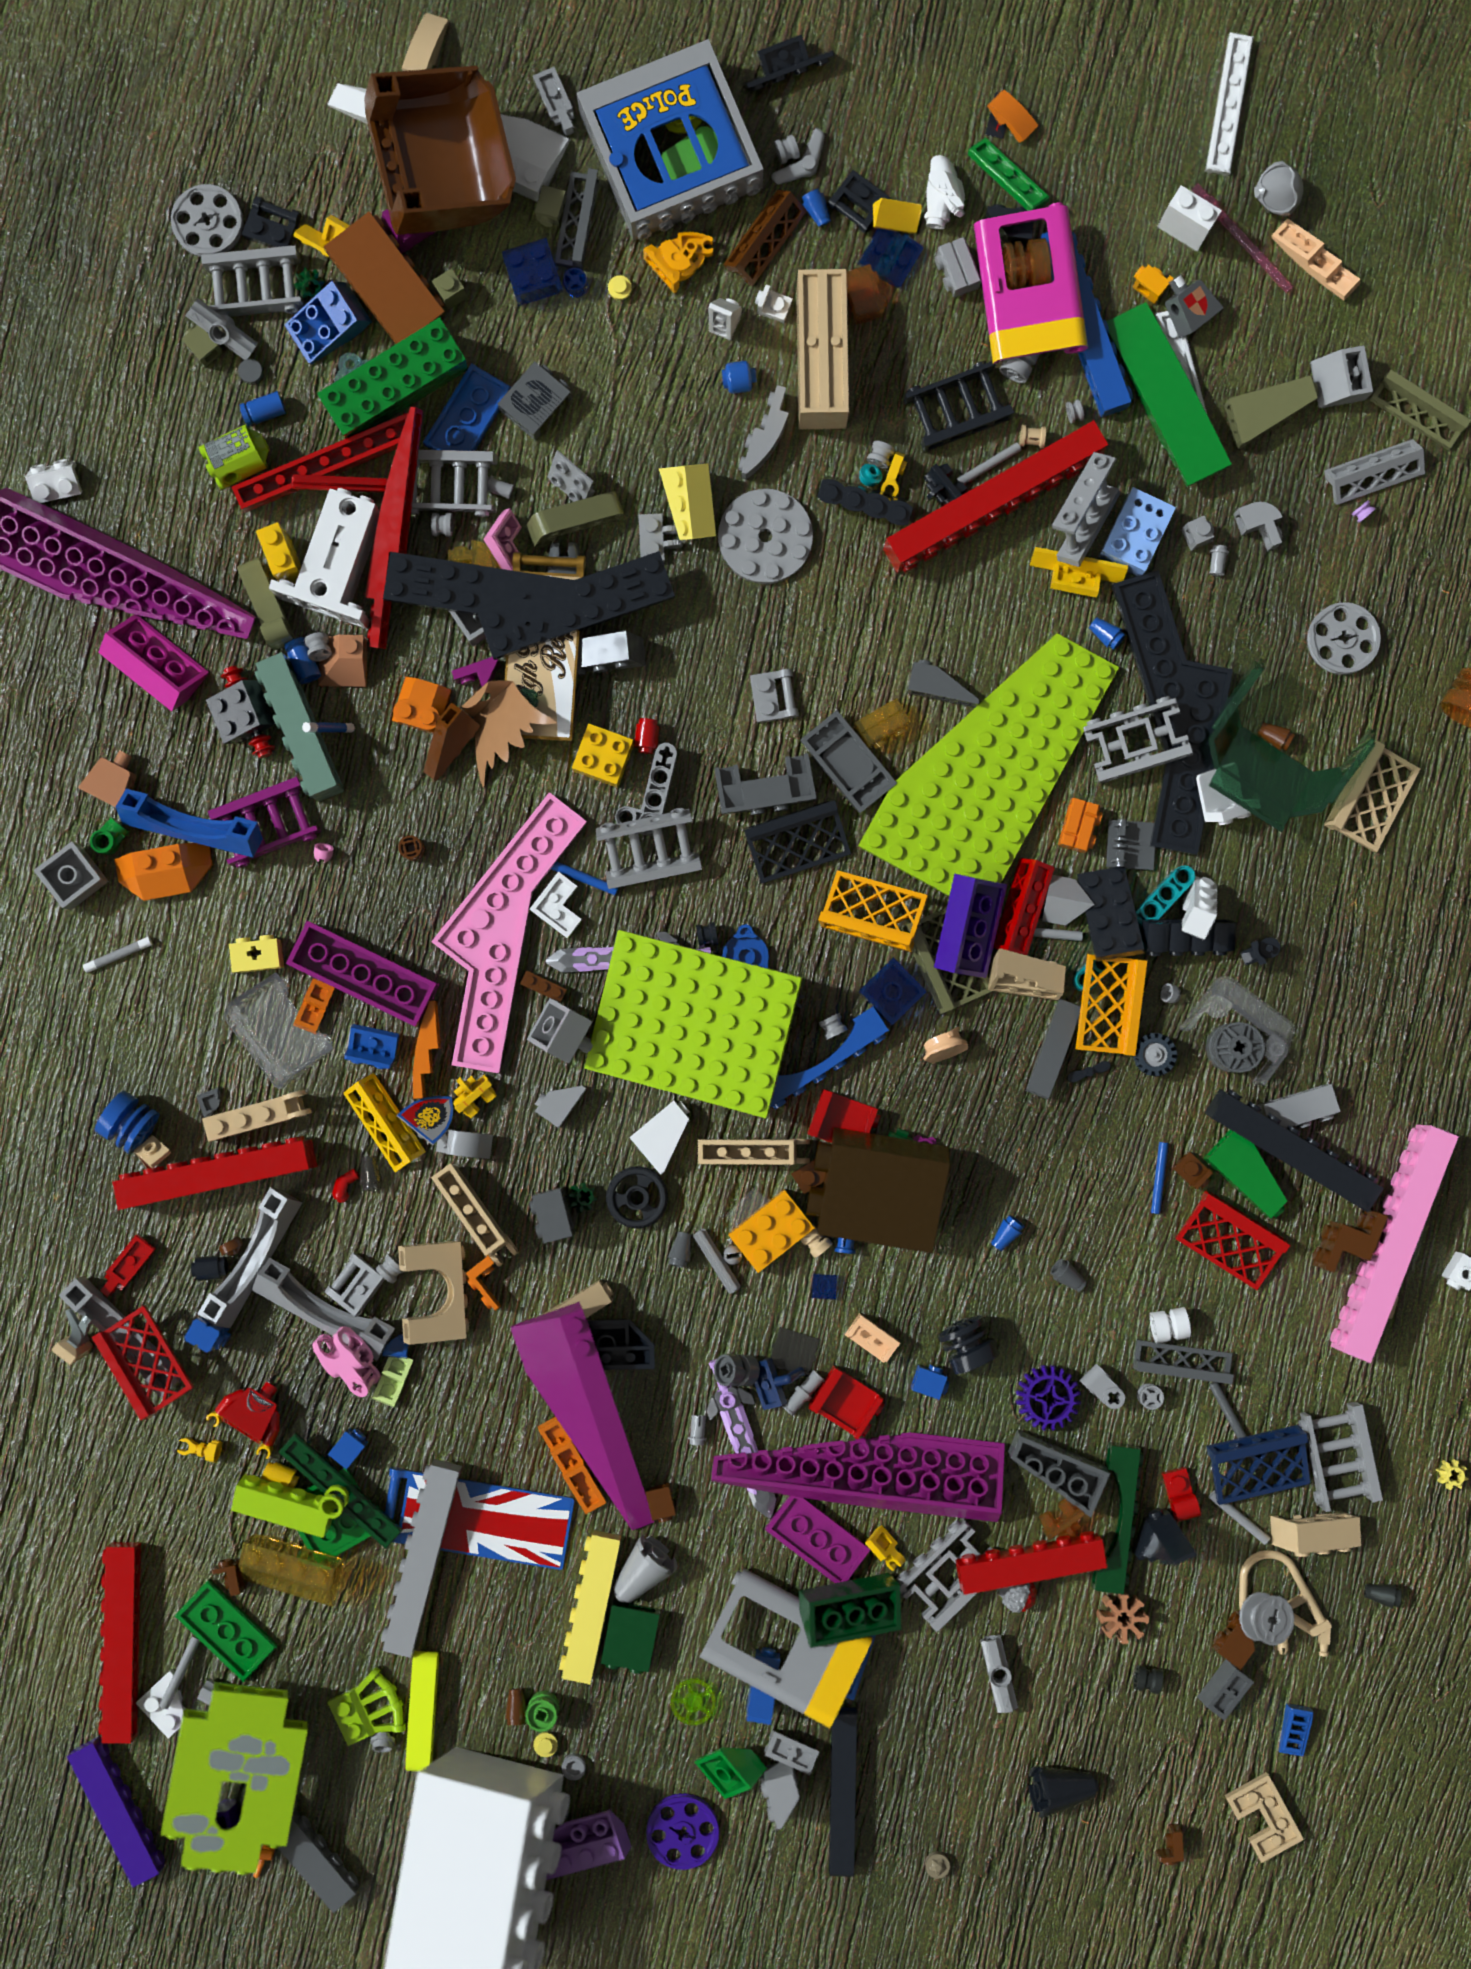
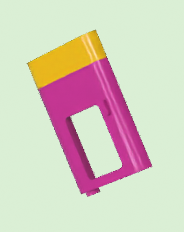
[974,202,1088,364]

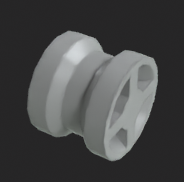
[774,135,800,164]
[867,441,895,469]
[431,512,453,537]
[305,632,332,661]
[819,1013,848,1040]
[376,1254,404,1284]
[1137,1383,1164,1410]

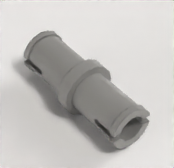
[782,1370,825,1417]

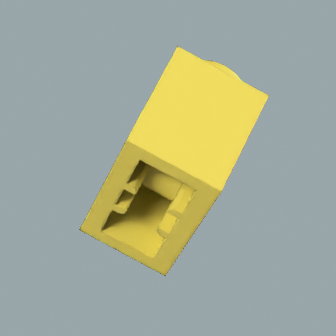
[229,935,284,973]

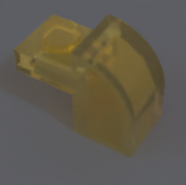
[448,540,498,568]

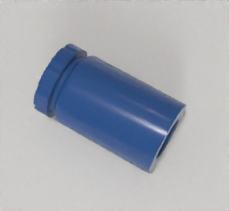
[240,391,287,427]
[284,637,321,684]

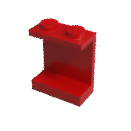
[807,1089,880,1143]

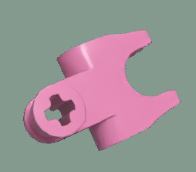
[313,1326,380,1397]

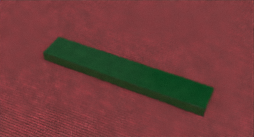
[279,1433,403,1549]

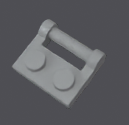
[750,669,799,723]
[325,1252,385,1317]

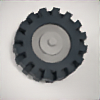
[1133,1033,1177,1076]

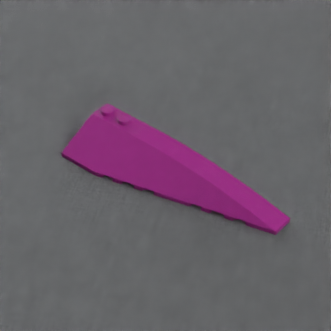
[510,1301,655,1531]

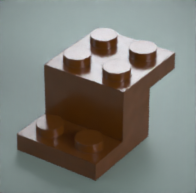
[1312,1210,1388,1273]

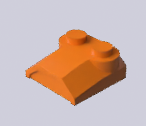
[392,677,452,734]

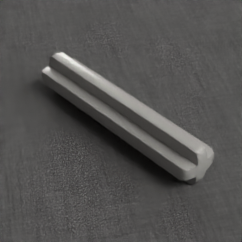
[693,1228,740,1294]

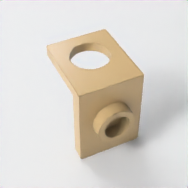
[134,1135,171,1169]

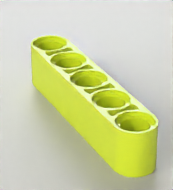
[405,1651,439,1772]

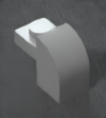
[1233,502,1282,551]
[436,1129,493,1159]

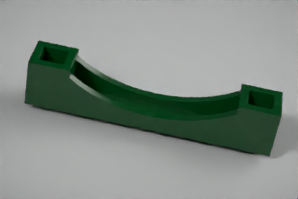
[1091,1442,1143,1595]

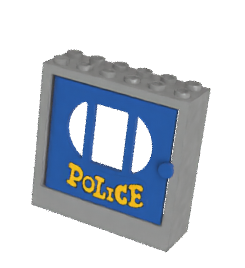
[577,39,763,241]

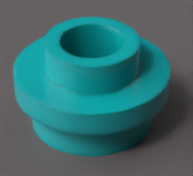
[859,464,882,487]

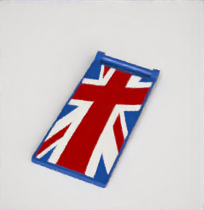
[385,1467,574,1570]

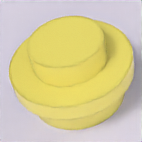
[608,275,632,300]
[533,1732,558,1757]

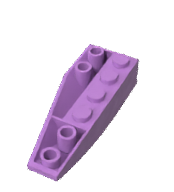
[546,1810,631,1880]

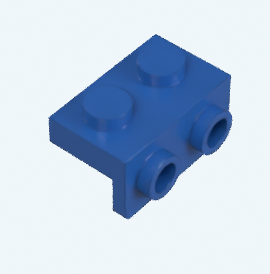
[344,1024,400,1069]

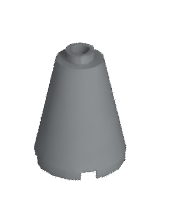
[613,1535,678,1603]

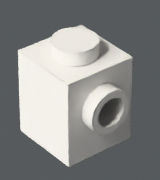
[1441,1252,1471,1291]

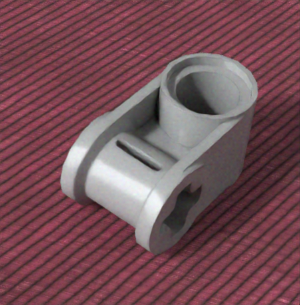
[1079,1364,1125,1409]

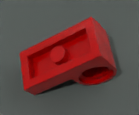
[1161,1467,1201,1522]

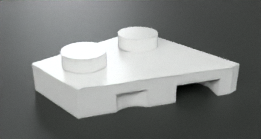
[136,1669,185,1738]

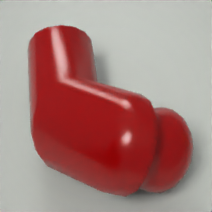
[332,1168,360,1203]

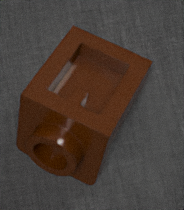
[1172,1151,1213,1189]
[212,1558,246,1596]
[1156,1824,1184,1865]

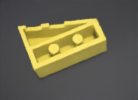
[659,463,716,540]

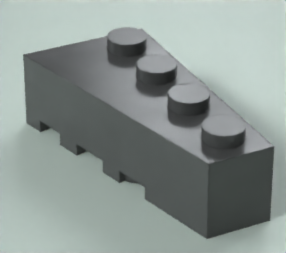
[1008,1429,1110,1518]

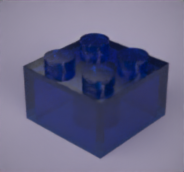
[501,238,563,306]
[857,957,927,1026]

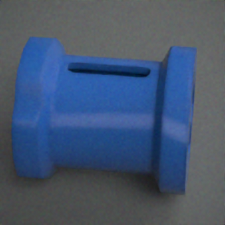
[834,1238,856,1254]

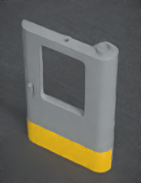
[700,1568,873,1728]

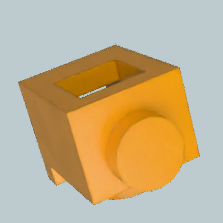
[1133,264,1173,304]

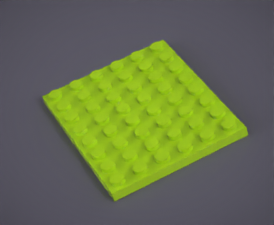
[584,930,803,1118]

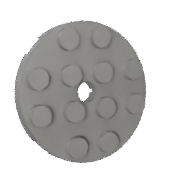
[718,489,813,584]

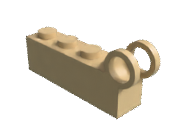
[202,1089,312,1142]
[698,1139,810,1165]
[431,1163,519,1267]

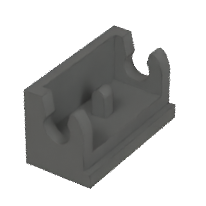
[1197,1659,1254,1721]

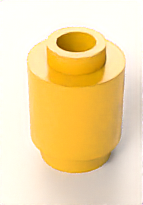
[261,1462,299,1489]

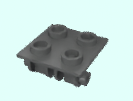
[1106,819,1155,870]

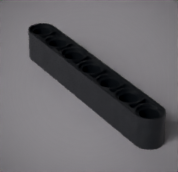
[829,1707,857,1877]

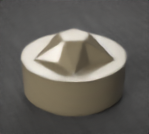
[925,1851,950,1879]

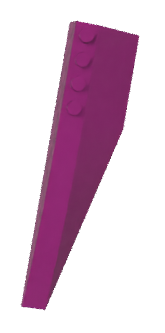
[0,487,256,639]
[711,1432,1005,1522]

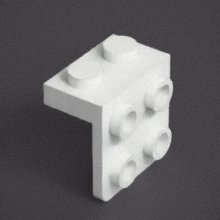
[1196,764,1260,825]

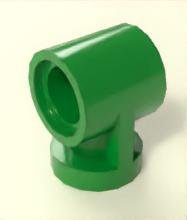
[90,817,130,855]

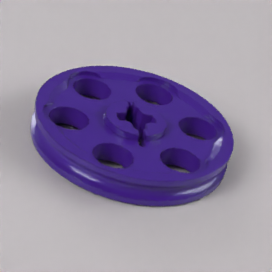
[646,1793,719,1870]

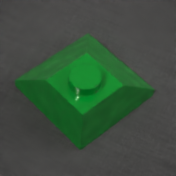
[694,1747,767,1799]

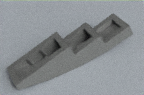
[1026,999,1081,1100]

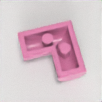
[483,508,521,571]

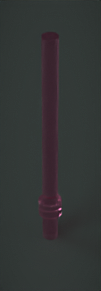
[1191,183,1293,293]

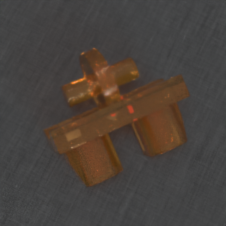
[1039,1498,1085,1540]

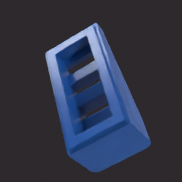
[1278,1703,1314,1756]

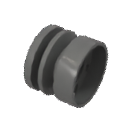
[1206,1022,1265,1073]

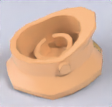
[923,1026,968,1063]

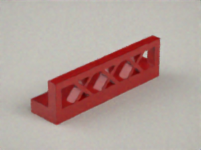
[993,858,1055,956]

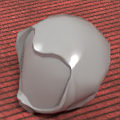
[1254,161,1304,217]

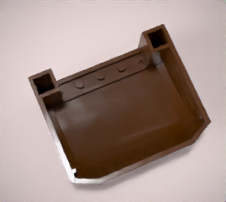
[364,66,516,235]

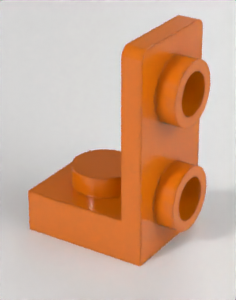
[466,1256,501,1311]

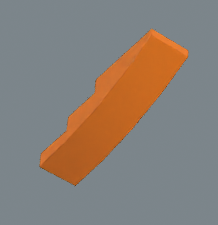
[413,1001,441,1099]
[538,1417,607,1514]

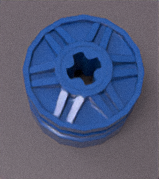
[95,1090,159,1154]

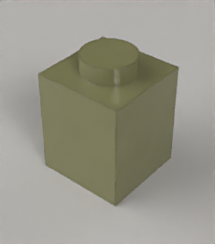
[535,185,566,227]
[432,268,468,310]
[182,325,223,368]

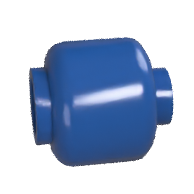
[722,361,757,394]

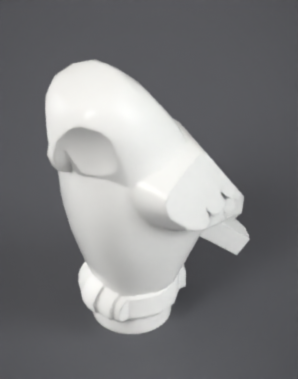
[924,155,965,230]

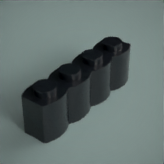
[817,476,914,525]
[1141,919,1237,956]

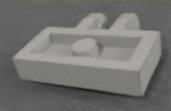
[639,514,683,562]

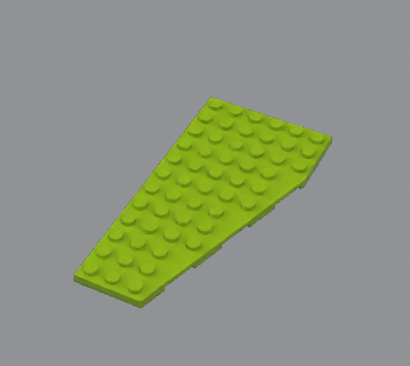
[858,633,1119,897]

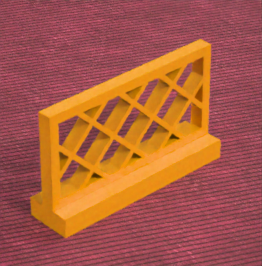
[818,870,928,952]
[1075,954,1147,1056]

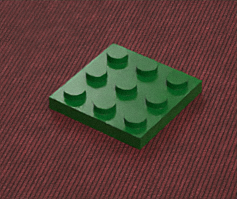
[297,1468,371,1567]

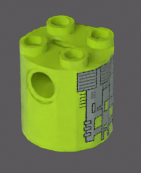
[198,424,270,491]

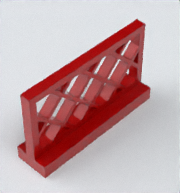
[1175,1189,1291,1290]
[92,1305,195,1421]

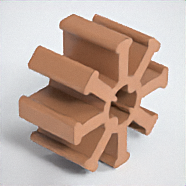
[1097,1590,1149,1644]

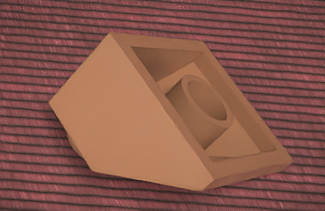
[318,635,368,687]

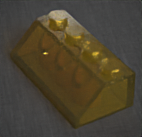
[239,1533,344,1607]

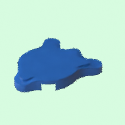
[722,924,769,969]

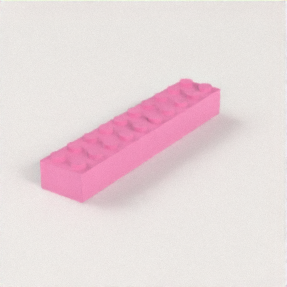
[1330,1125,1458,1363]

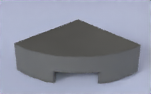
[196,1087,222,1118]

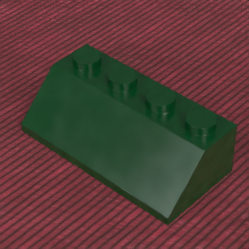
[799,1573,901,1648]

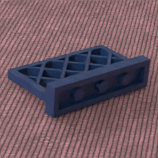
[1206,1425,1310,1505]

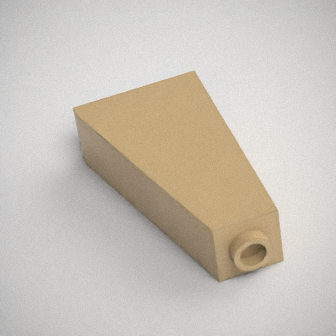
[542,1279,614,1318]

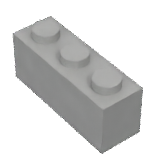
[1258,1084,1340,1129]

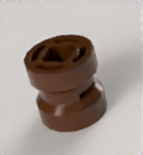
[398,835,425,861]

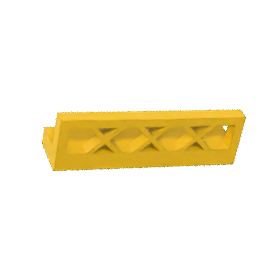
[343,1073,426,1172]

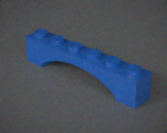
[116,789,263,858]
[771,1007,889,1110]

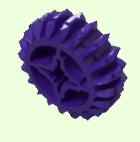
[1016,1365,1081,1431]

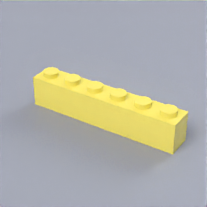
[559,1530,621,1684]

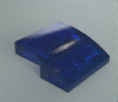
[857,228,924,288]

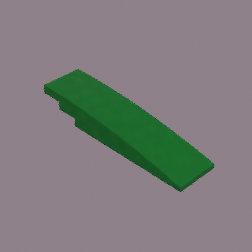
[1106,302,1232,487]

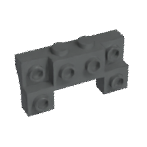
[714,753,816,816]

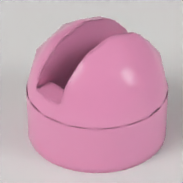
[314,843,334,863]

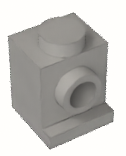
[1181,516,1214,551]

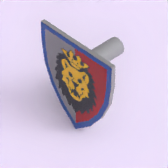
[397,1096,453,1145]

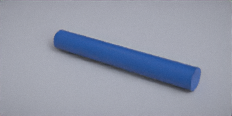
[551,862,619,896]
[1151,1142,1169,1214]

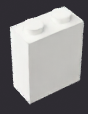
[1158,185,1222,251]

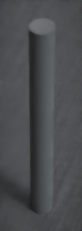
[1209,1382,1263,1471]

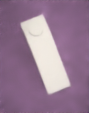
[708,298,742,340]

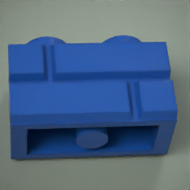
[185,1317,231,1352]

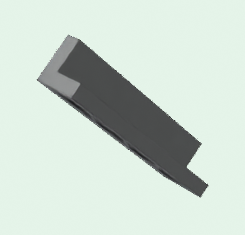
[555,168,599,270]
[1132,1339,1234,1384]

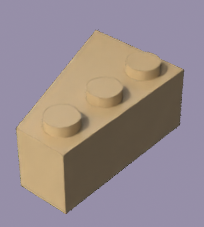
[988,948,1066,1000]
[1270,1513,1361,1557]

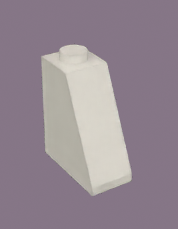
[630,1100,690,1174]

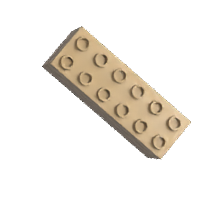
[796,269,849,429]

